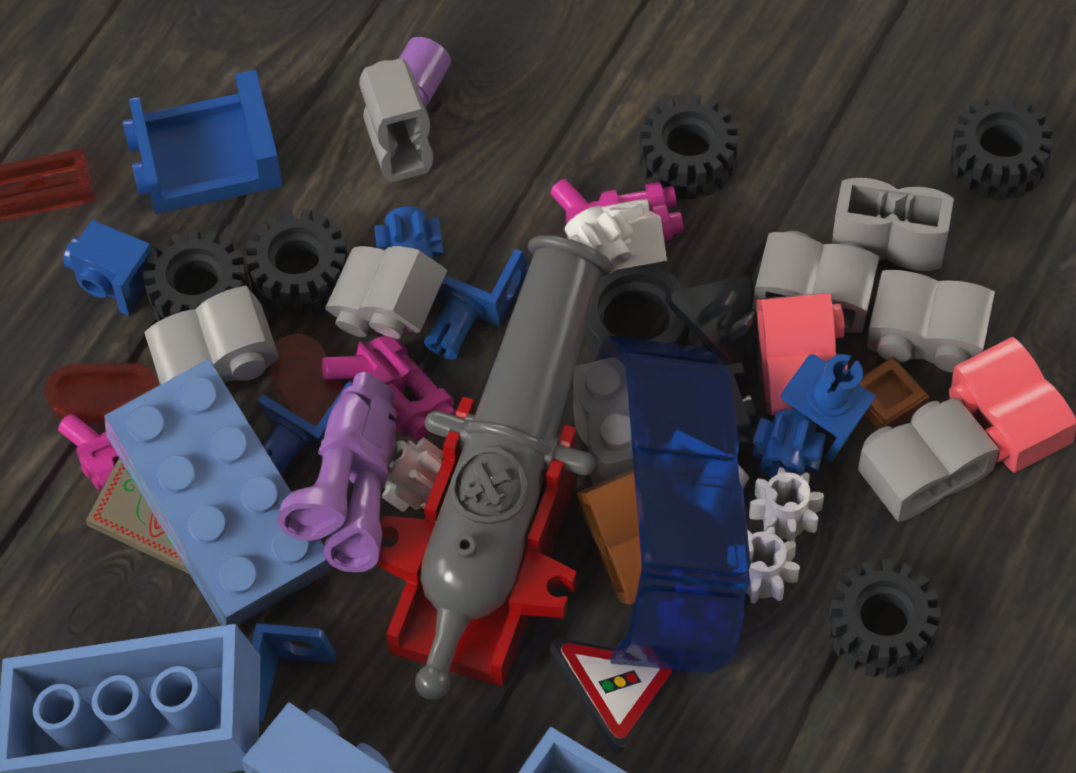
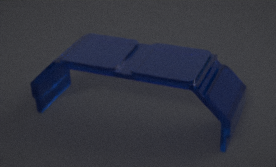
[593,335,751,673]

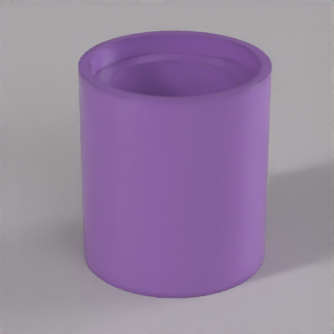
[399,37,451,107]

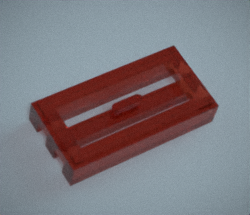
[0,147,94,221]

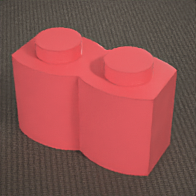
[756,293,848,415]
[949,337,1076,473]

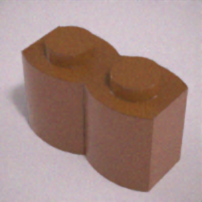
[576,465,697,605]

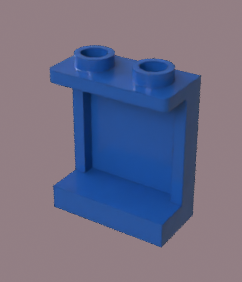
[122,70,283,214]

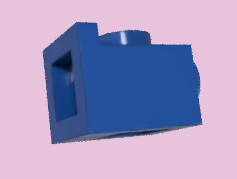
[63,220,152,316]

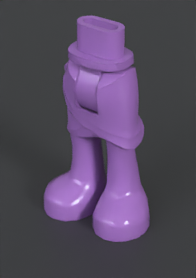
[277,372,397,573]

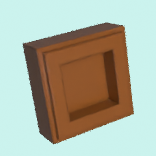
[859,357,929,430]

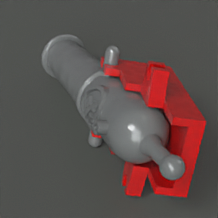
[376,235,612,700]

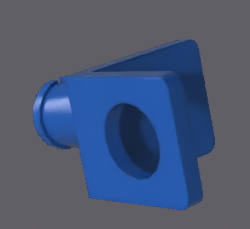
[424,249,526,360]
[781,354,876,463]
[257,382,352,476]
[251,624,337,722]

